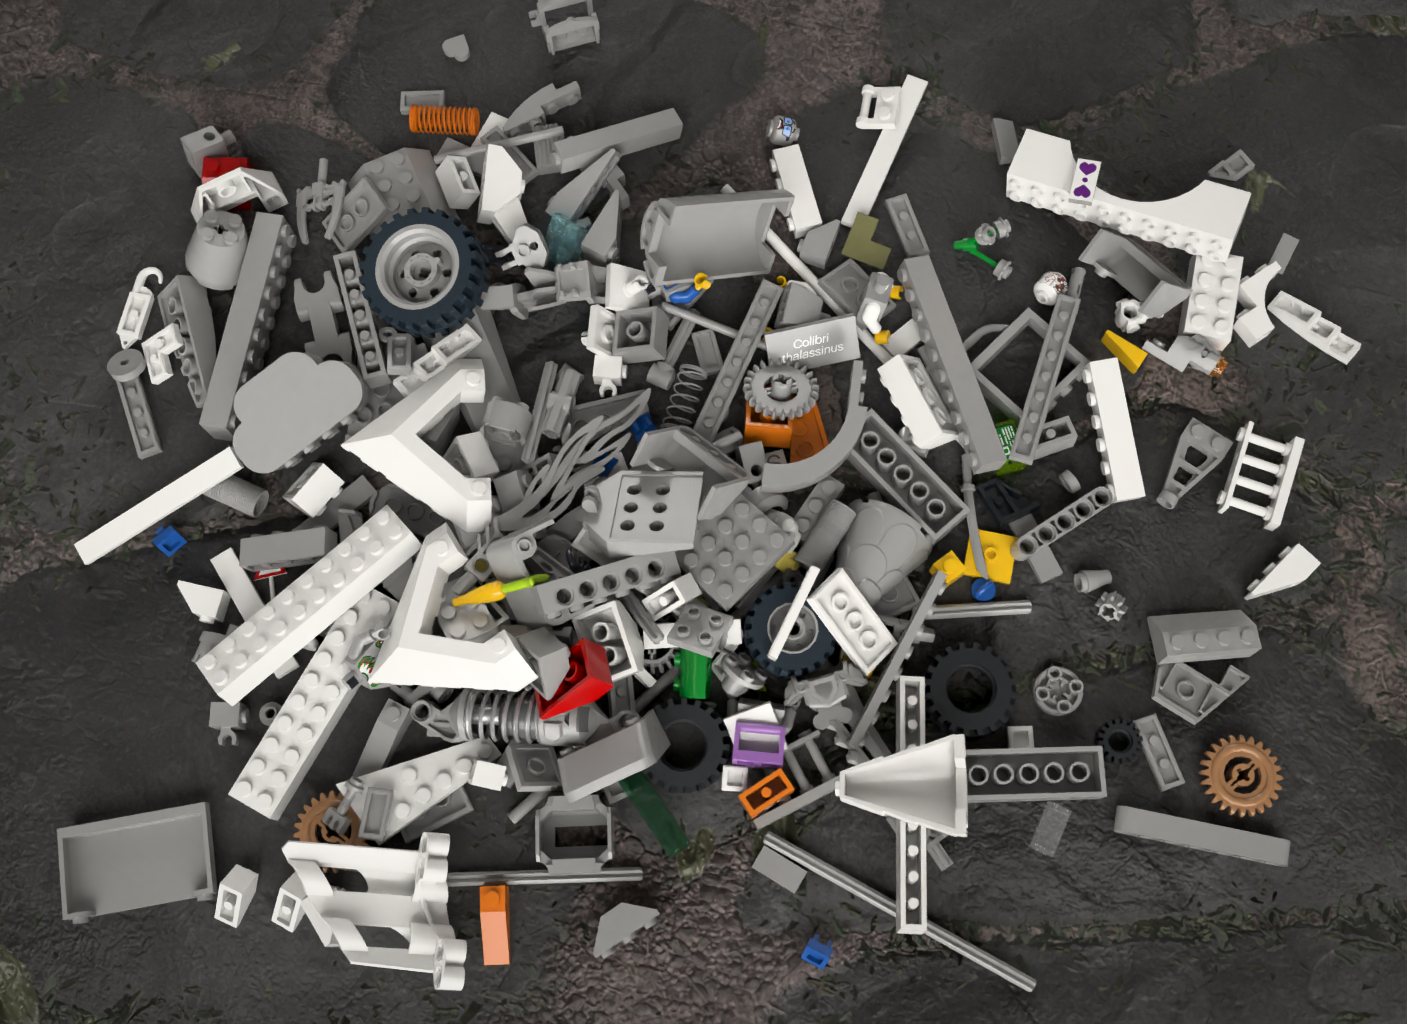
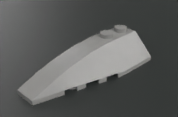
[157,275,216,408]

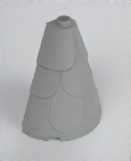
[833,499,933,607]

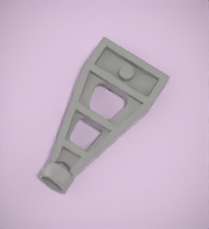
[1156,417,1234,509]

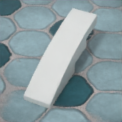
[1267,291,1361,365]
[393,323,482,397]

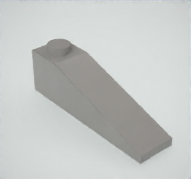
[545,148,622,227]
[352,698,413,777]

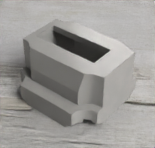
[535,795,615,875]

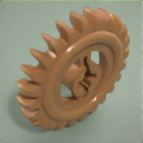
[1198,734,1283,817]
[293,790,371,873]

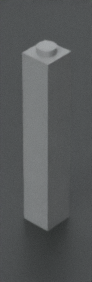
[550,108,683,174]

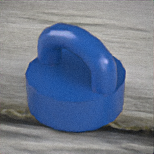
[970,578,996,603]

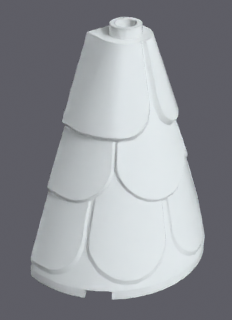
[835,734,968,837]

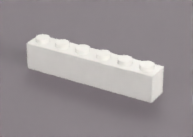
[1082,357,1146,503]

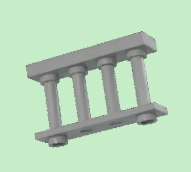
[747,729,840,831]

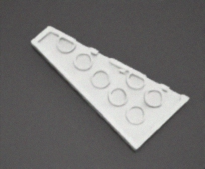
[336,738,502,846]

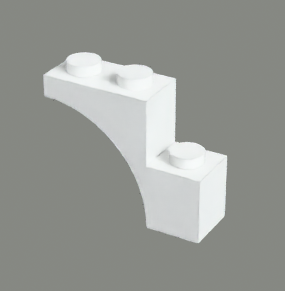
[1233,261,1281,348]

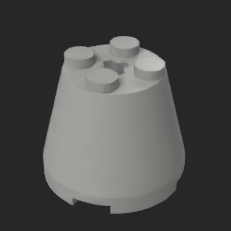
[185,209,249,290]

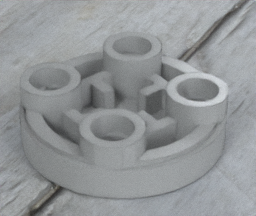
[1032,666,1084,716]

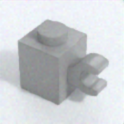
[209,702,250,746]

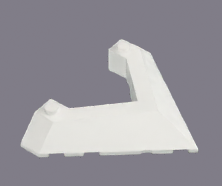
[341,359,492,534]
[368,522,538,692]

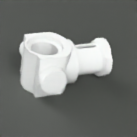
[1114,298,1164,333]

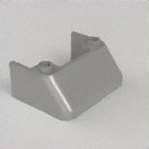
[1078,229,1193,319]
[630,425,751,520]
[486,516,595,630]
[557,709,671,803]

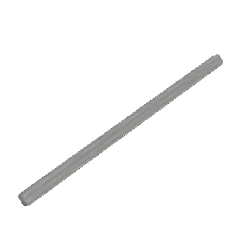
[763,831,1037,992]

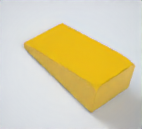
[1101,330,1147,374]

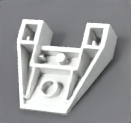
[191,167,289,223]

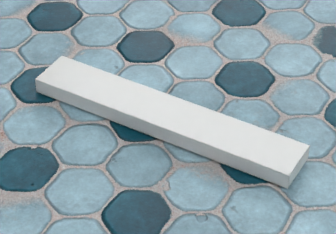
[210,547,300,679]

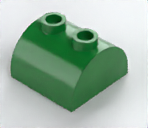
[673,648,712,699]

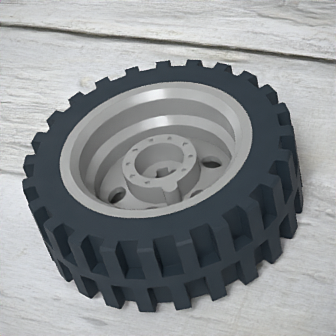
[359,207,490,338]

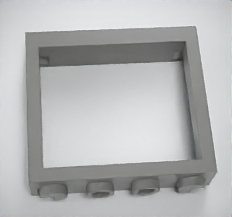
[971,307,1090,426]

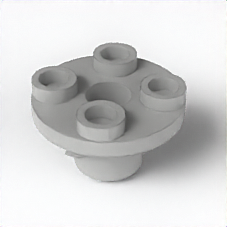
[721,652,768,697]

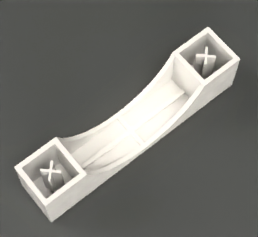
[1006,129,1251,263]

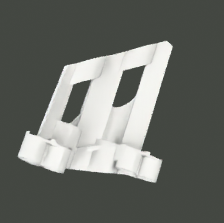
[281,832,467,991]

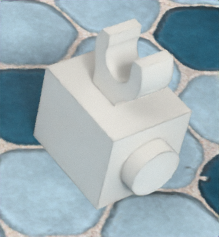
[593,355,627,398]

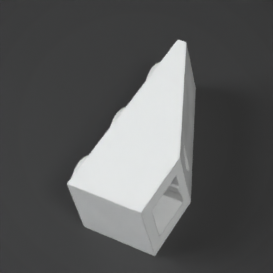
[1244,543,1321,600]

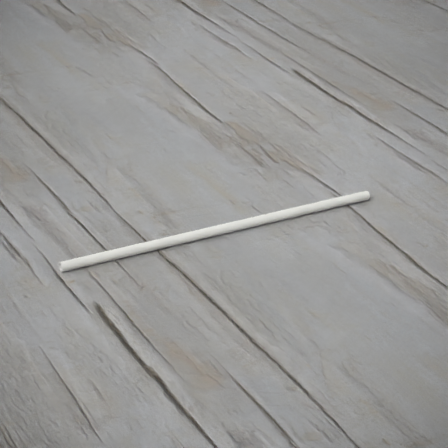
[720,184,963,447]

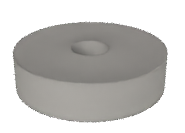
[107,349,146,382]

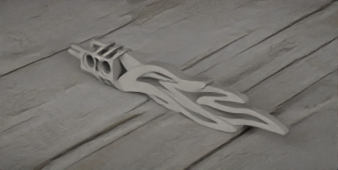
[451,388,651,596]

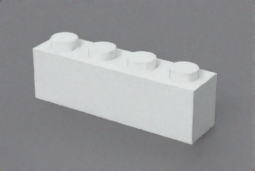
[769,144,822,239]

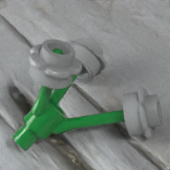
[954,217,1013,280]

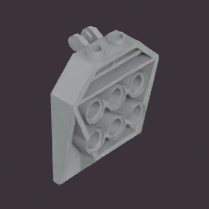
[582,471,704,558]

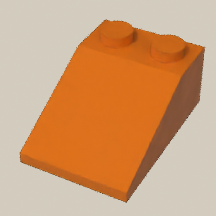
[743,381,793,448]

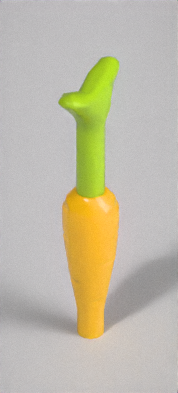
[452,574,549,607]

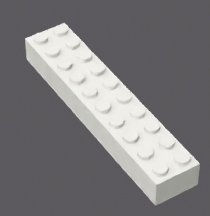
[196,505,422,706]
[228,589,399,821]

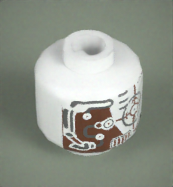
[1033,271,1068,306]

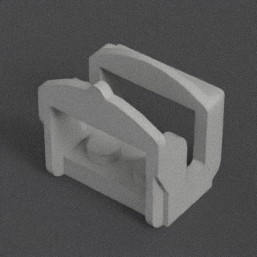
[528,0,601,55]

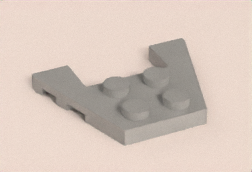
[1151,662,1250,725]

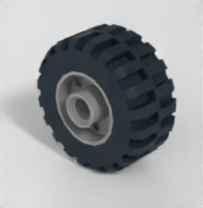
[743,582,837,679]

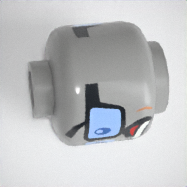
[766,115,800,147]

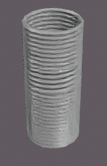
[203,475,269,518]
[794,499,857,575]

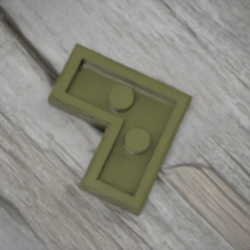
[841,212,892,271]

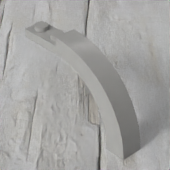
[760,360,868,493]

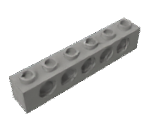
[333,250,392,389]
[529,551,681,620]

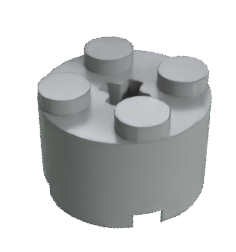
[480,396,533,447]

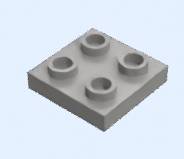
[667,602,733,658]

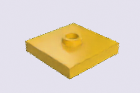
[963,529,1018,584]

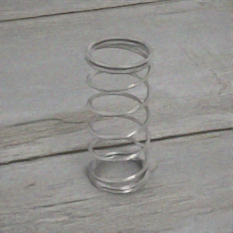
[660,364,708,429]

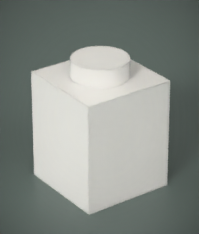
[468,759,508,791]

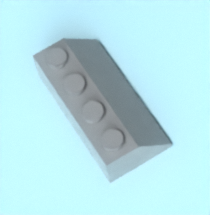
[1147,610,1262,664]

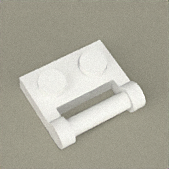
[856,84,902,129]

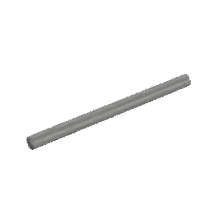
[446,867,643,887]

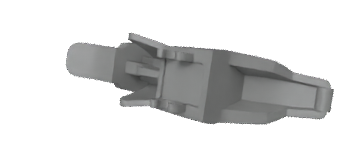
[478,260,606,320]

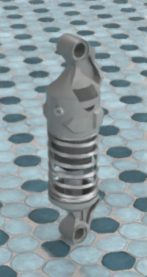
[410,688,641,749]

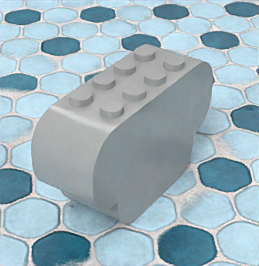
[233,352,370,473]

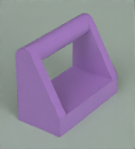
[732,721,786,770]

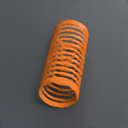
[409,104,480,136]

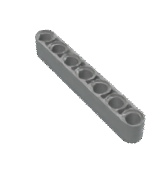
[1113,805,1291,867]

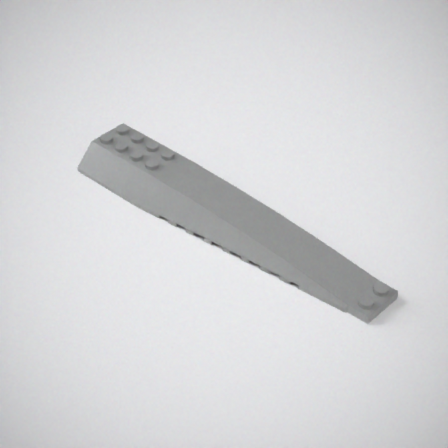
[348,147,539,478]

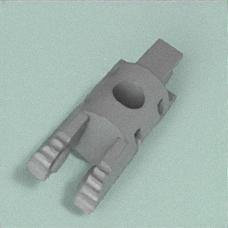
[877,614,935,644]

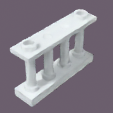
[1216,421,1305,531]

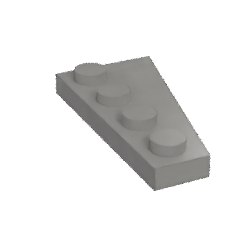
[560,389,650,447]

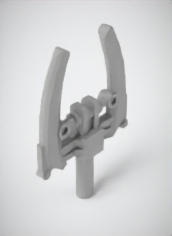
[296,158,347,245]

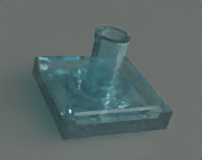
[545,212,589,265]

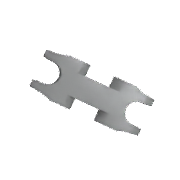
[294,270,357,366]

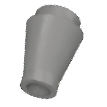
[1073,569,1112,594]

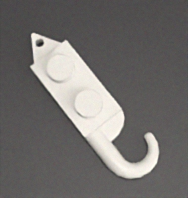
[116,267,164,350]

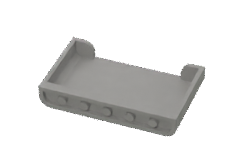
[57,802,218,924]

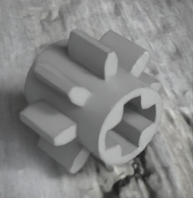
[1095,591,1128,621]

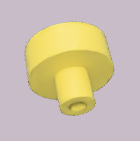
[774,551,799,573]

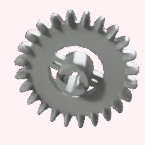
[743,357,819,420]

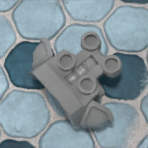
[783,660,868,730]

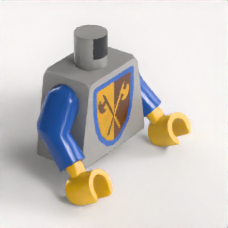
[644,273,711,304]

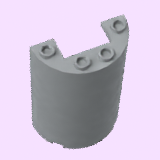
[640,189,795,286]

